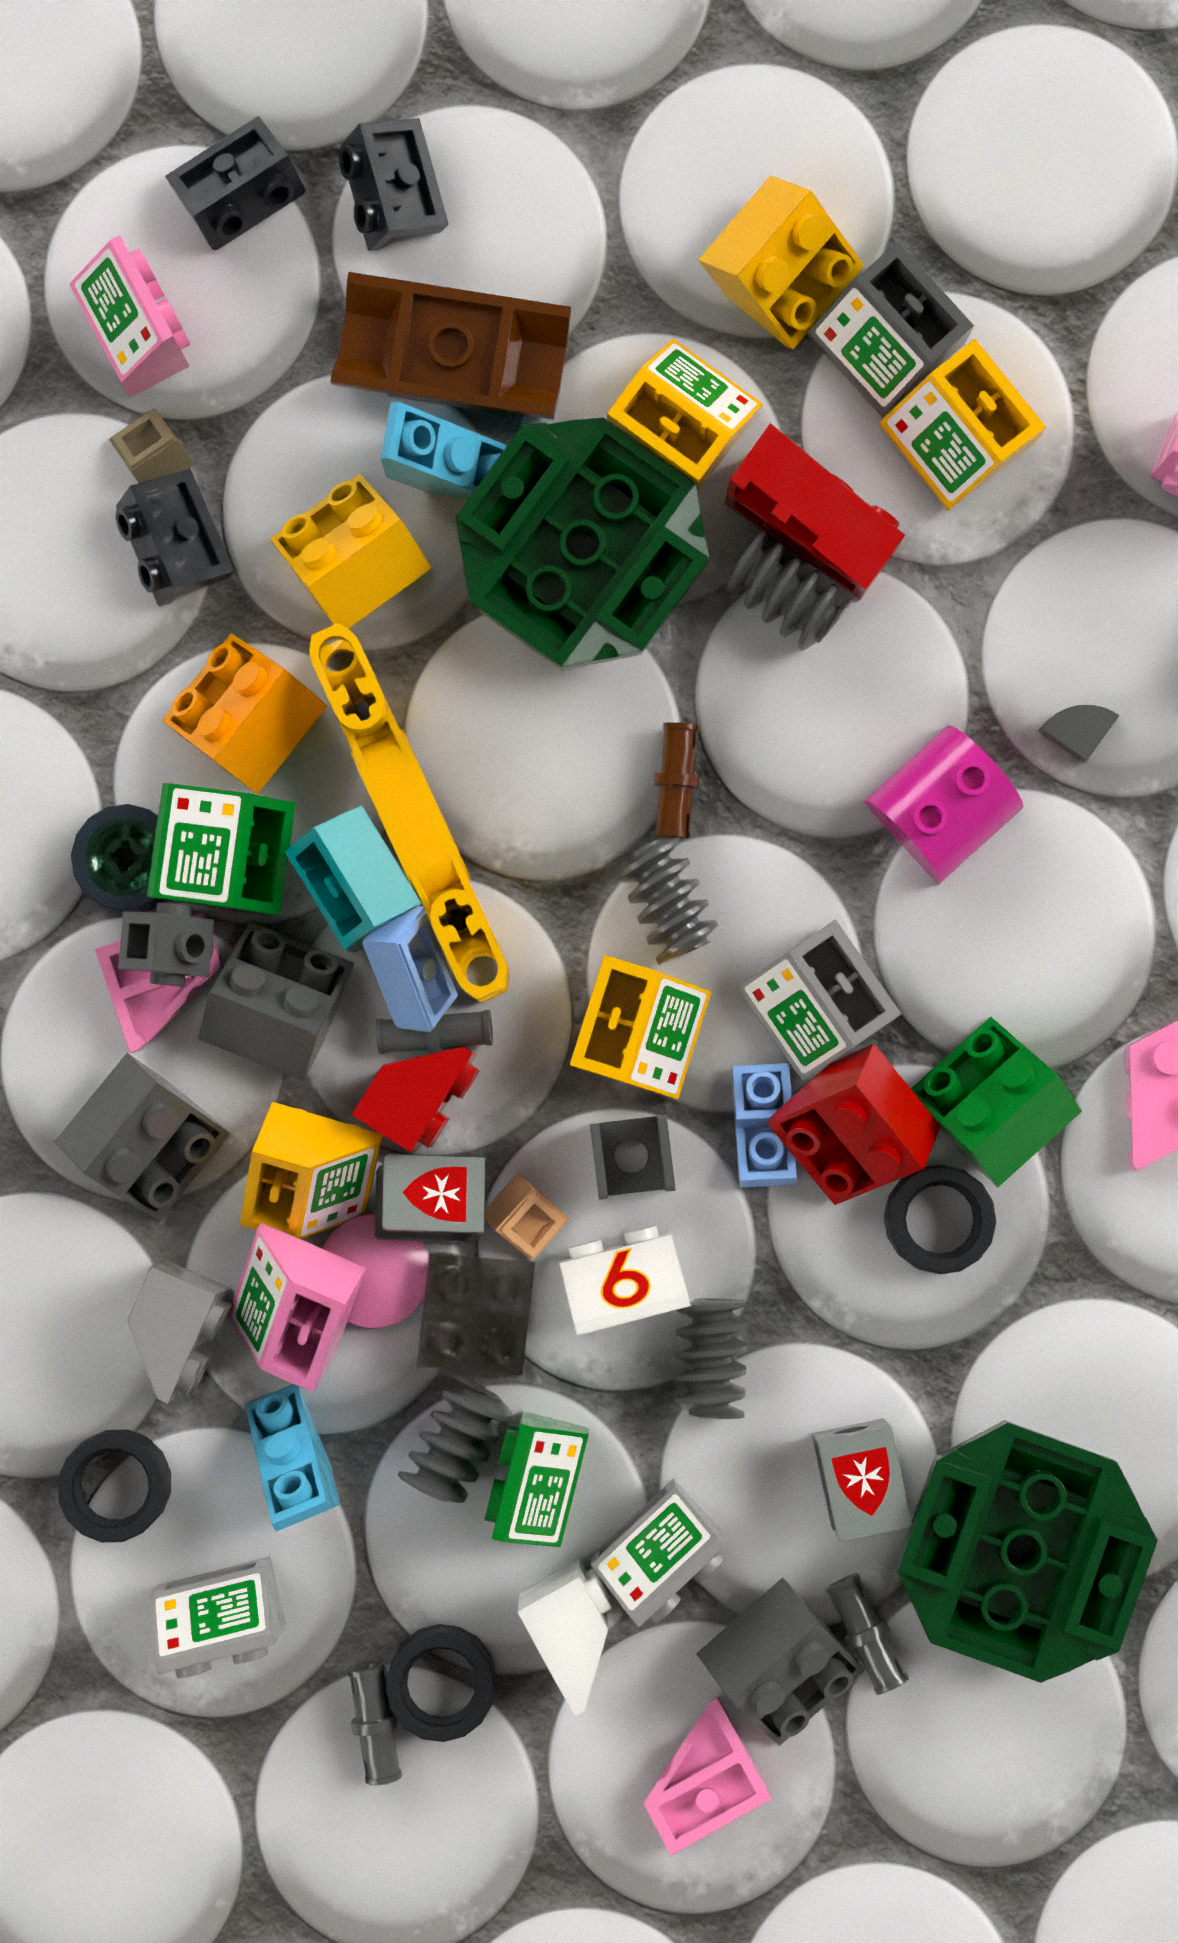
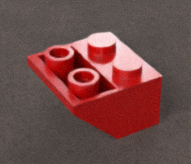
[767,1043,941,1205]
[351,1047,480,1152]

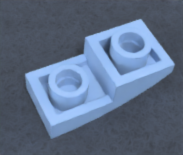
[732,1063,797,1188]

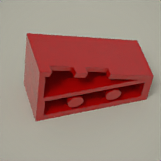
[724,423,905,600]

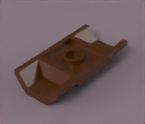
[330,272,571,420]

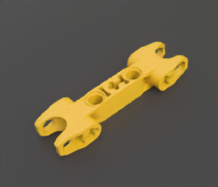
[309,623,510,1003]

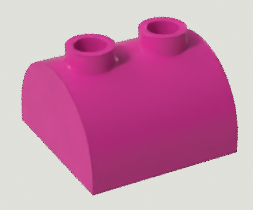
[863,725,1024,885]

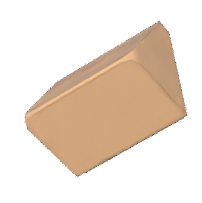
[484,1174,570,1261]

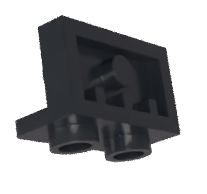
[165,116,305,250]
[339,118,449,251]
[116,469,235,607]

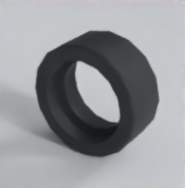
[884,1165,997,1274]
[58,1429,171,1543]
[386,1624,497,1742]

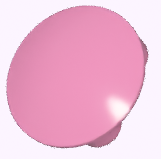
[322,1214,431,1328]

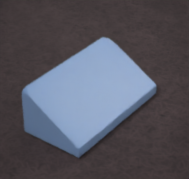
[362,906,458,1032]

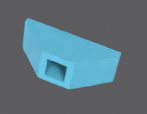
[380,401,507,500]
[245,1384,341,1532]

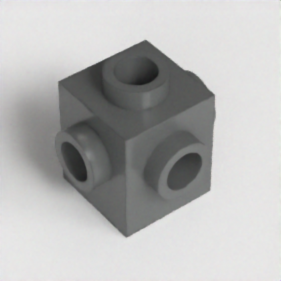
[118,903,214,987]

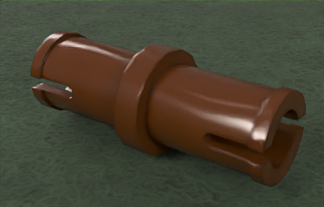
[654,722,699,839]

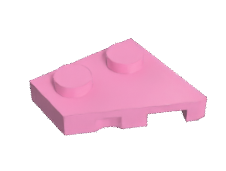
[95,912,224,1053]
[1126,1020,1178,1171]
[643,1697,772,1856]

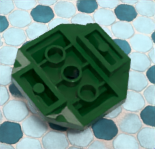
[455,417,709,671]
[895,1420,1158,1683]

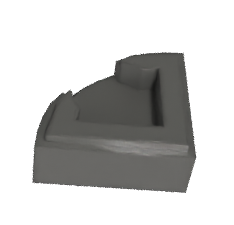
[1038,705,1119,763]

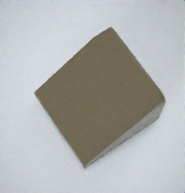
[109,408,192,483]

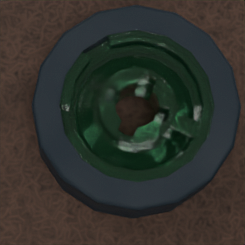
[71,804,167,913]

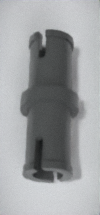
[376,1010,493,1054]
[825,1573,909,1695]
[347,1661,402,1786]

